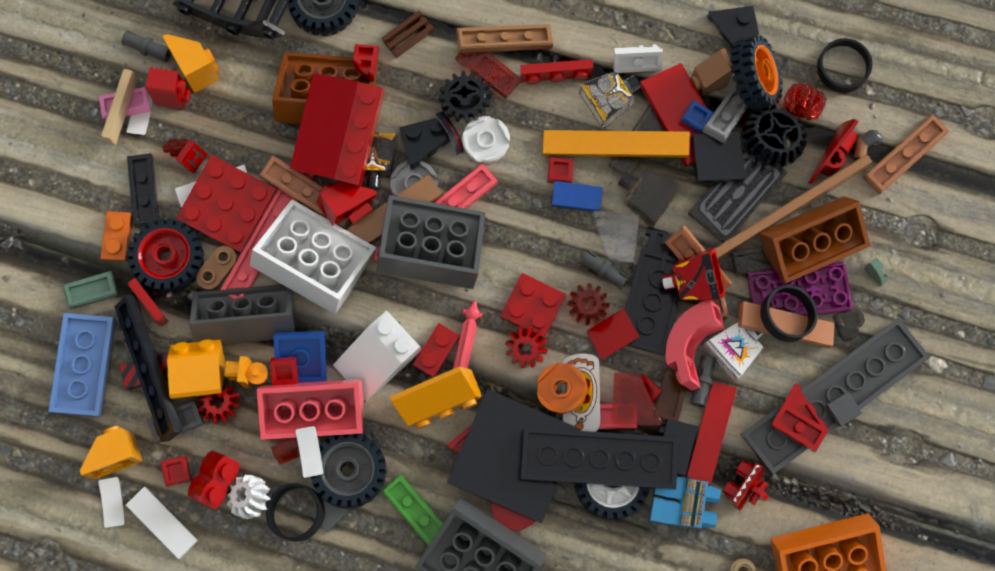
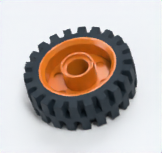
[730,35,783,110]

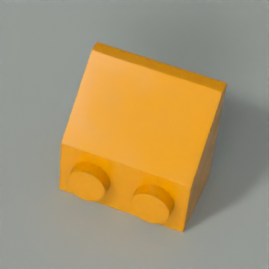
[162,34,220,93]
[167,339,226,399]
[80,426,143,480]

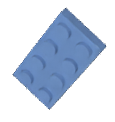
[48,313,116,417]

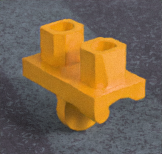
[224,356,269,389]

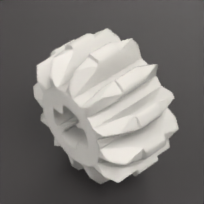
[226,475,270,519]

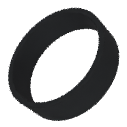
[817,38,873,93]
[760,285,818,342]
[266,483,325,542]

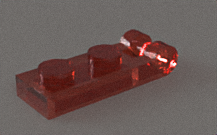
[455,52,521,99]

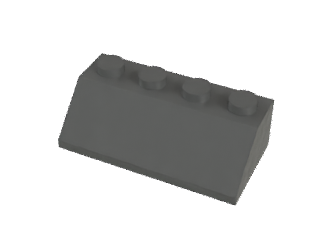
[189,284,296,344]

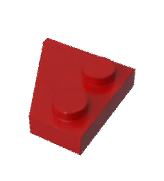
[770,383,828,452]

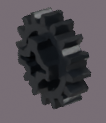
[439,71,491,123]

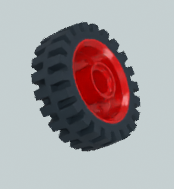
[127,218,204,293]

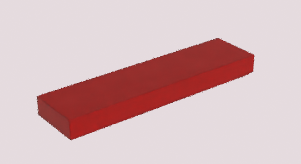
[685,381,737,485]

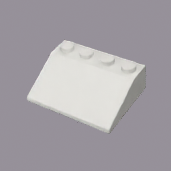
[250,200,376,315]

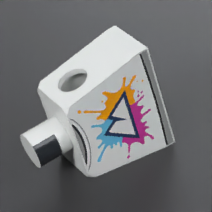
[703,322,764,382]

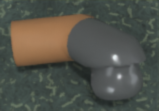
[853,130,883,160]

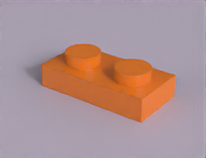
[100,211,133,262]

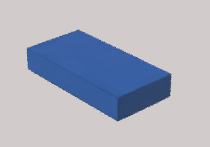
[551,181,603,212]

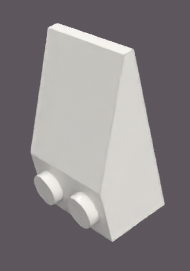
[333,310,421,402]

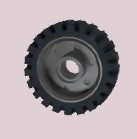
[288,0,358,36]
[311,434,387,508]

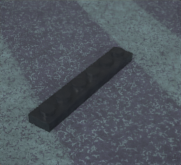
[114,294,183,442]

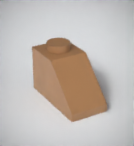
[691,48,734,97]

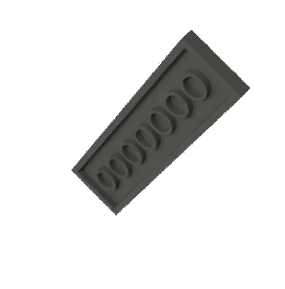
[740,318,930,475]

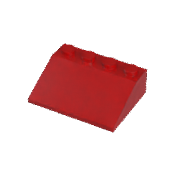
[290,73,385,187]

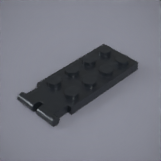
[625,226,680,356]

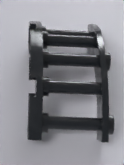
[172,0,290,40]

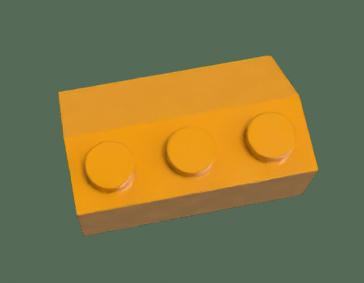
[390,366,483,429]

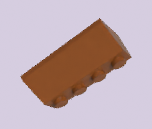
[759,196,871,284]

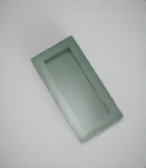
[63,271,119,310]

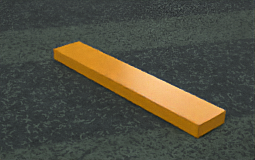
[543,130,690,158]

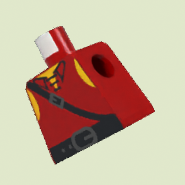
[662,248,726,300]

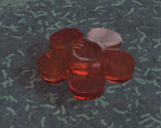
[162,138,189,157]

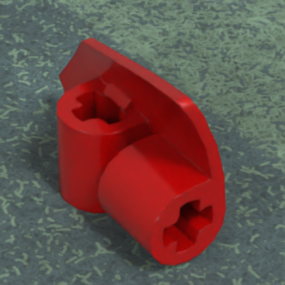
[808,119,859,184]

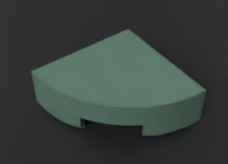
[864,258,888,287]

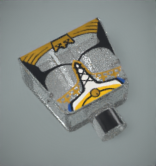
[579,72,640,130]

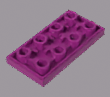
[747,262,853,316]

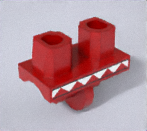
[723,461,769,511]

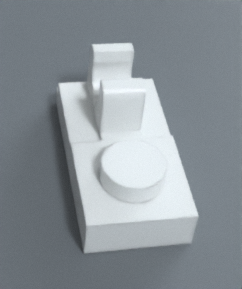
[613,44,663,73]

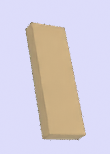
[101,69,138,146]

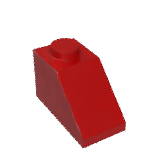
[316,181,377,226]

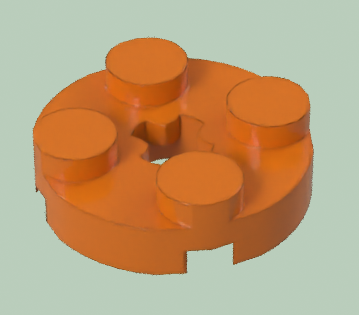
[537,363,588,414]

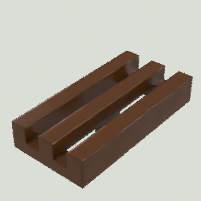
[382,10,434,58]

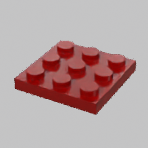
[176,155,277,253]

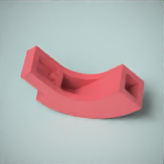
[665,300,725,391]

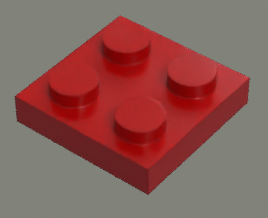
[500,273,566,339]

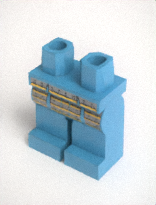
[648,476,721,530]

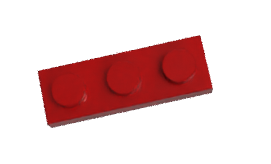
[520,59,593,85]

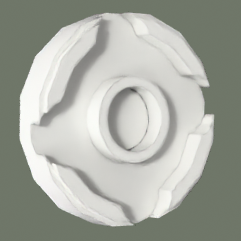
[462,116,510,164]

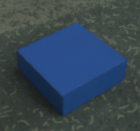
[680,100,714,134]

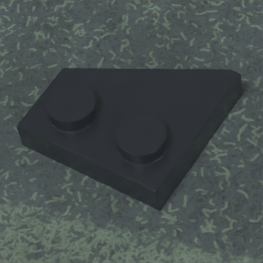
[707,6,759,49]
[399,118,451,170]

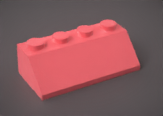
[257,379,364,440]

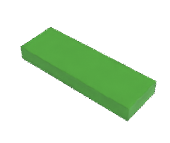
[382,474,443,546]

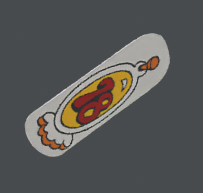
[562,354,600,432]

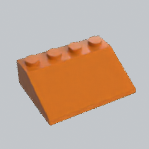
[770,513,886,571]

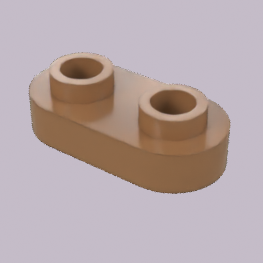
[196,246,238,291]

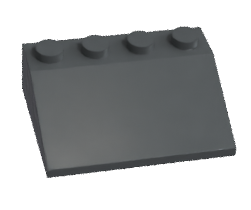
[376,195,485,289]
[415,497,546,571]

